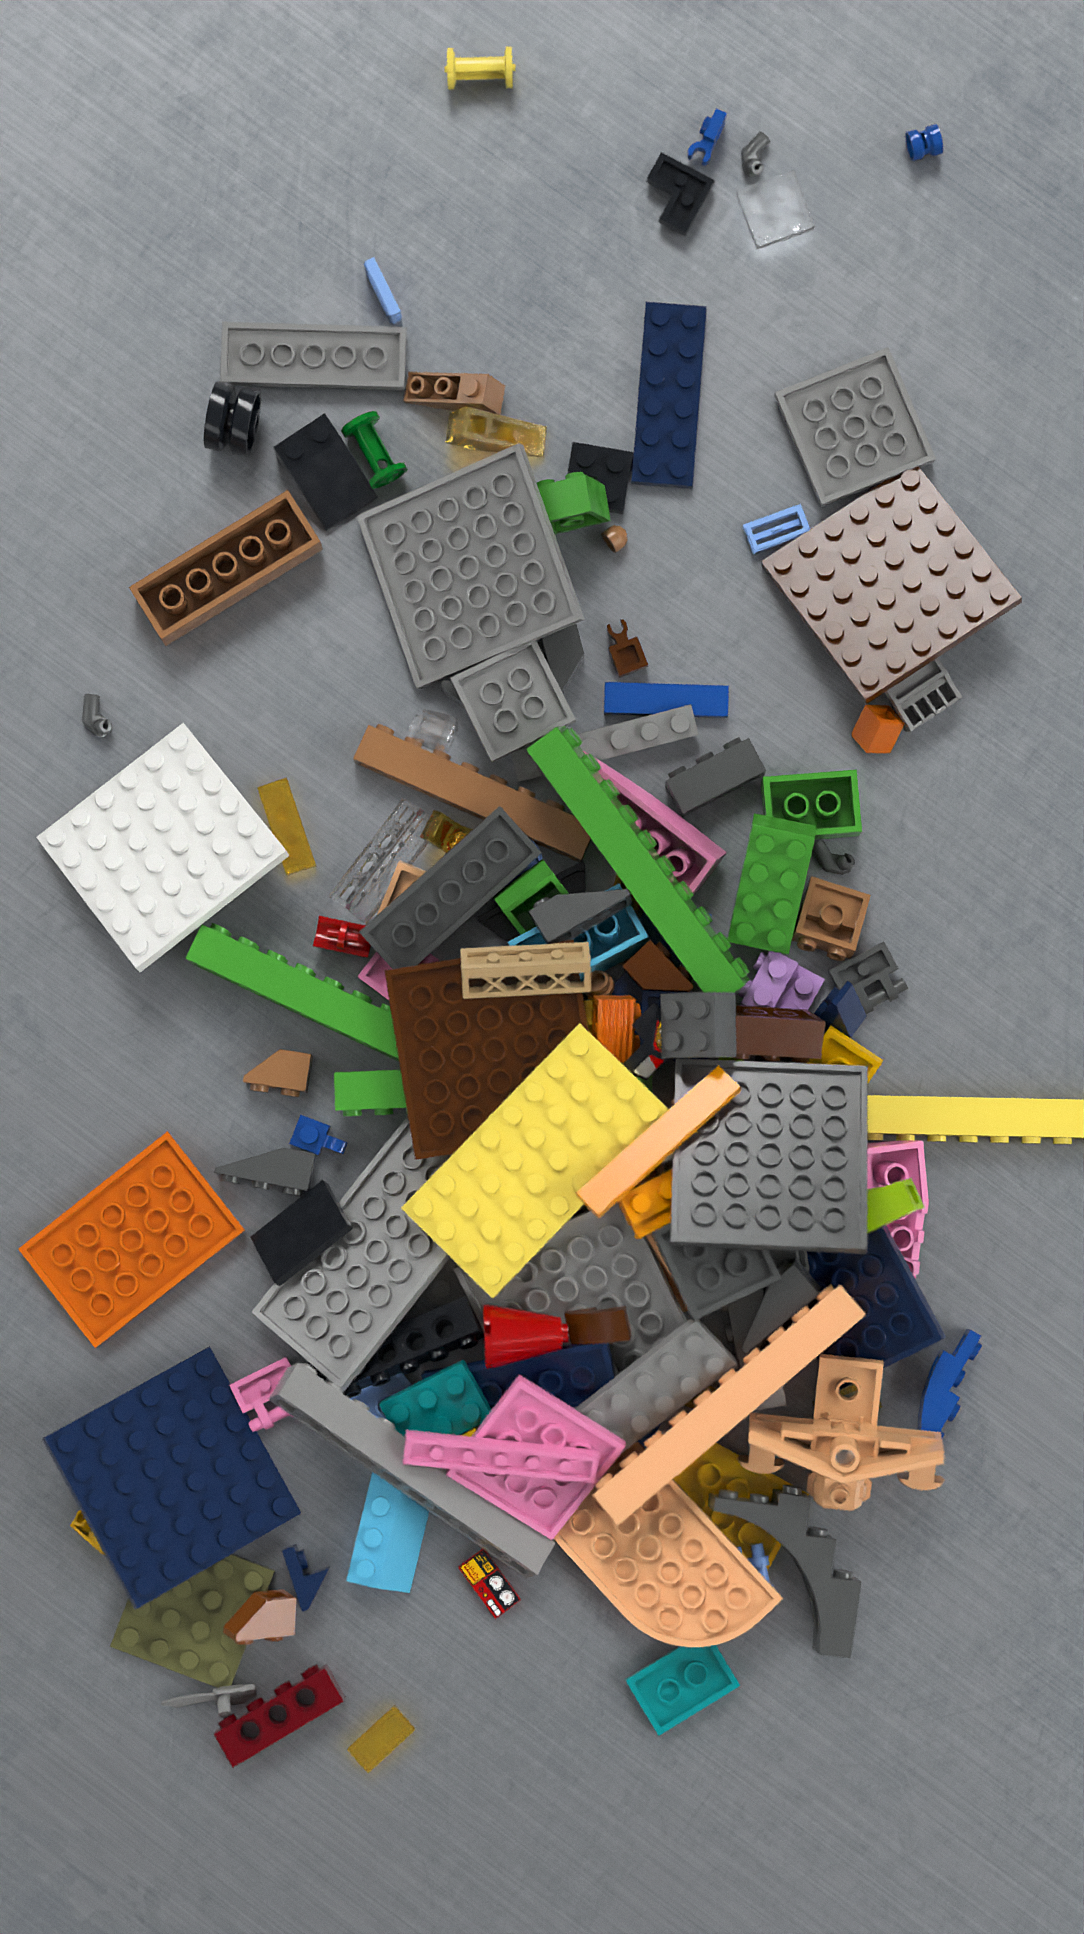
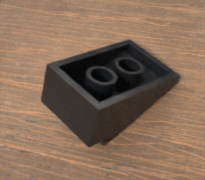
[273,413,378,531]

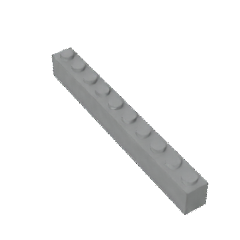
[269,1362,556,1578]

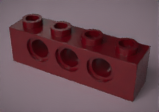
[214,1664,346,1768]

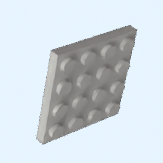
[774,347,936,507]

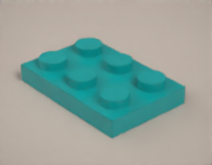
[379,1359,492,1436]
[625,1645,740,1736]

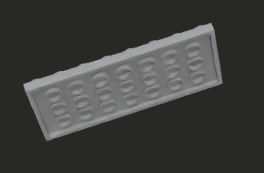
[251,1116,453,1391]

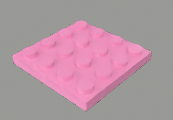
[446,1375,626,1540]

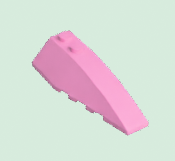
[583,751,727,894]
[867,1140,929,1280]

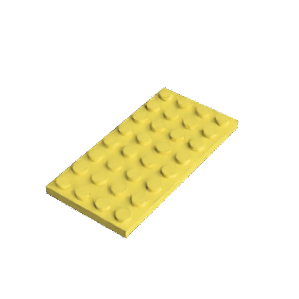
[401,1023,669,1298]

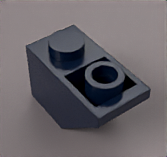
[813,981,867,1038]

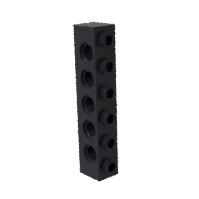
[305,1296,484,1398]

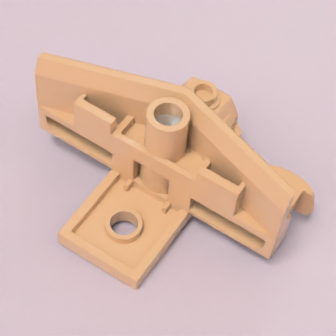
[737,1354,944,1511]

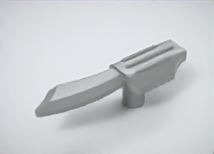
[161,1684,256,1717]

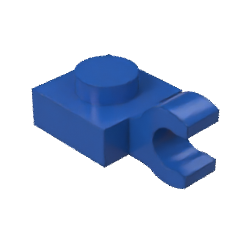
[687,108,727,166]
[289,1115,348,1156]

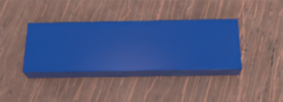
[604,682,729,718]

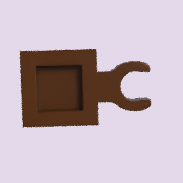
[607,619,648,678]

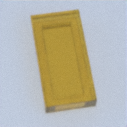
[347,1705,416,1773]

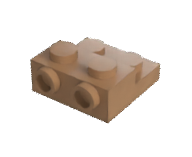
[792,876,871,961]

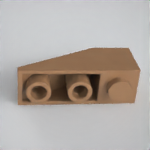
[404,372,505,415]

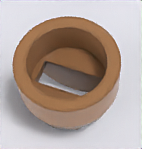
[601,525,627,553]

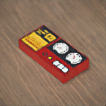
[458,1548,521,1619]

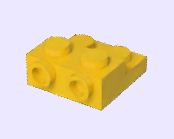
[806,1025,883,1083]

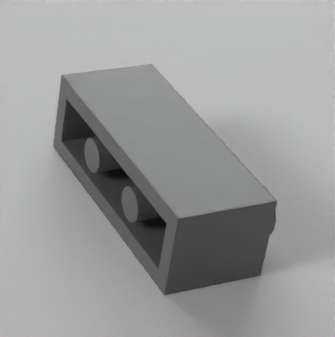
[665,737,766,818]

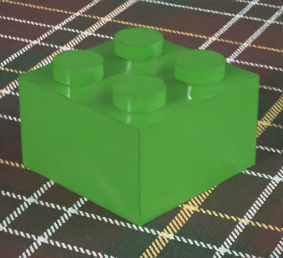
[537,472,611,535]

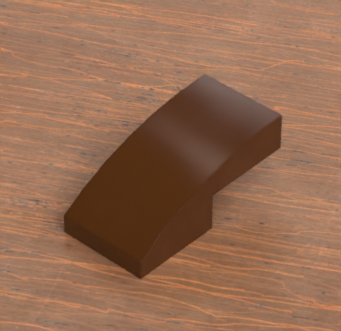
[564,1305,632,1344]

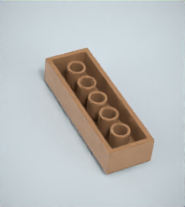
[129,490,323,646]

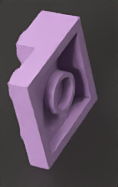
[738,951,825,1010]

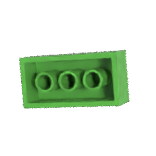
[727,813,816,955]

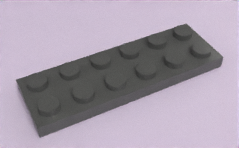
[359,805,542,969]

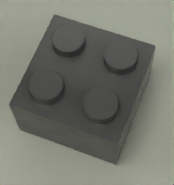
[660,992,736,1058]

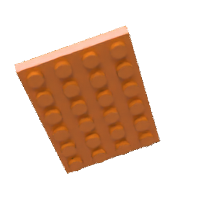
[18,1131,246,1348]

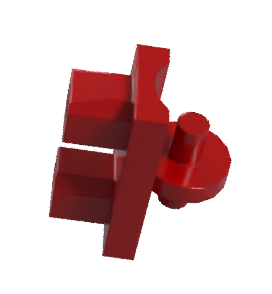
[313,916,371,958]

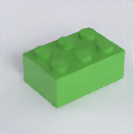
[760,769,862,840]

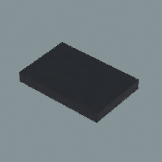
[250,1180,353,1286]

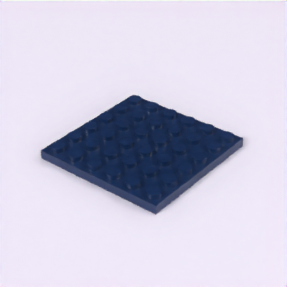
[42,1346,301,1609]

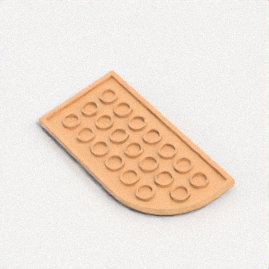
[553,1441,784,1647]

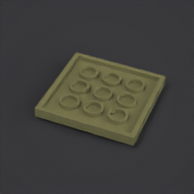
[110,1554,275,1688]

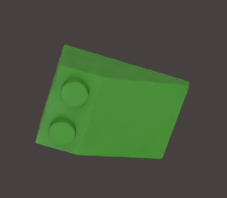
[493,859,569,935]

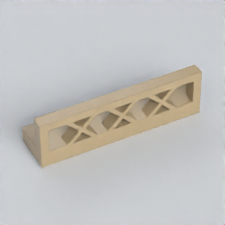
[461,942,591,999]

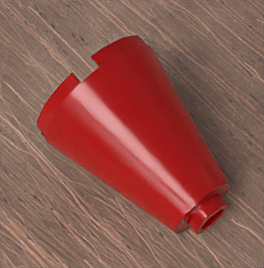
[483,1304,568,1369]

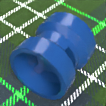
[905,124,943,161]

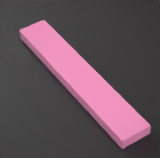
[403,1430,599,1484]

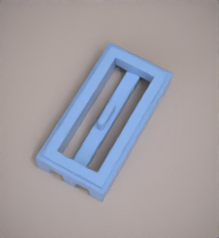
[364,257,402,325]
[742,504,810,555]

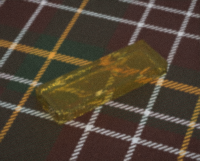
[257,777,316,876]

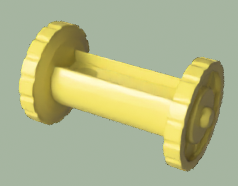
[444,46,515,90]

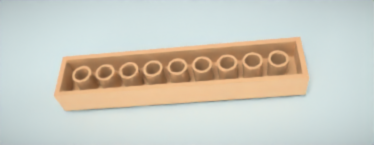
[593,1285,866,1525]

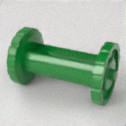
[341,411,408,489]

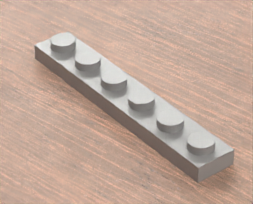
[511,704,699,782]

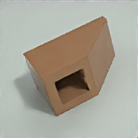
[243,1049,313,1097]

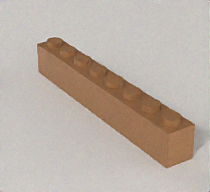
[353,724,592,863]

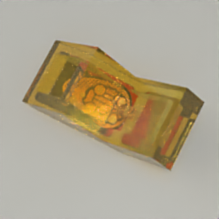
[420,810,473,853]

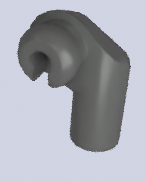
[741,132,770,177]
[82,694,112,737]
[812,840,855,875]

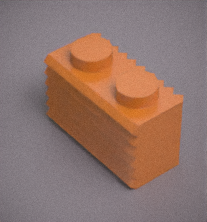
[591,995,641,1063]

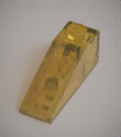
[446,406,547,458]

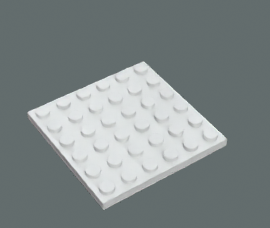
[36,723,289,972]

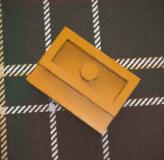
[618,1169,672,1239]

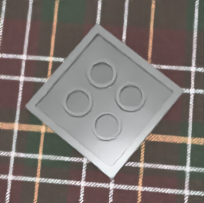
[450,641,576,763]

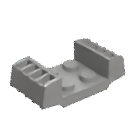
[885,658,963,732]

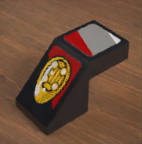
[623,1003,668,1081]

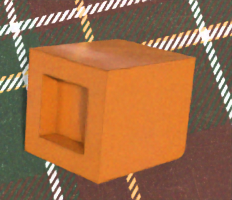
[851,705,905,754]

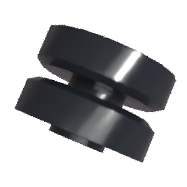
[203,381,261,456]

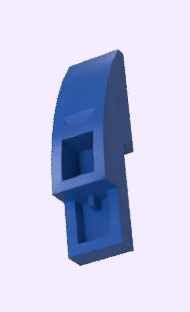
[918,1329,982,1438]

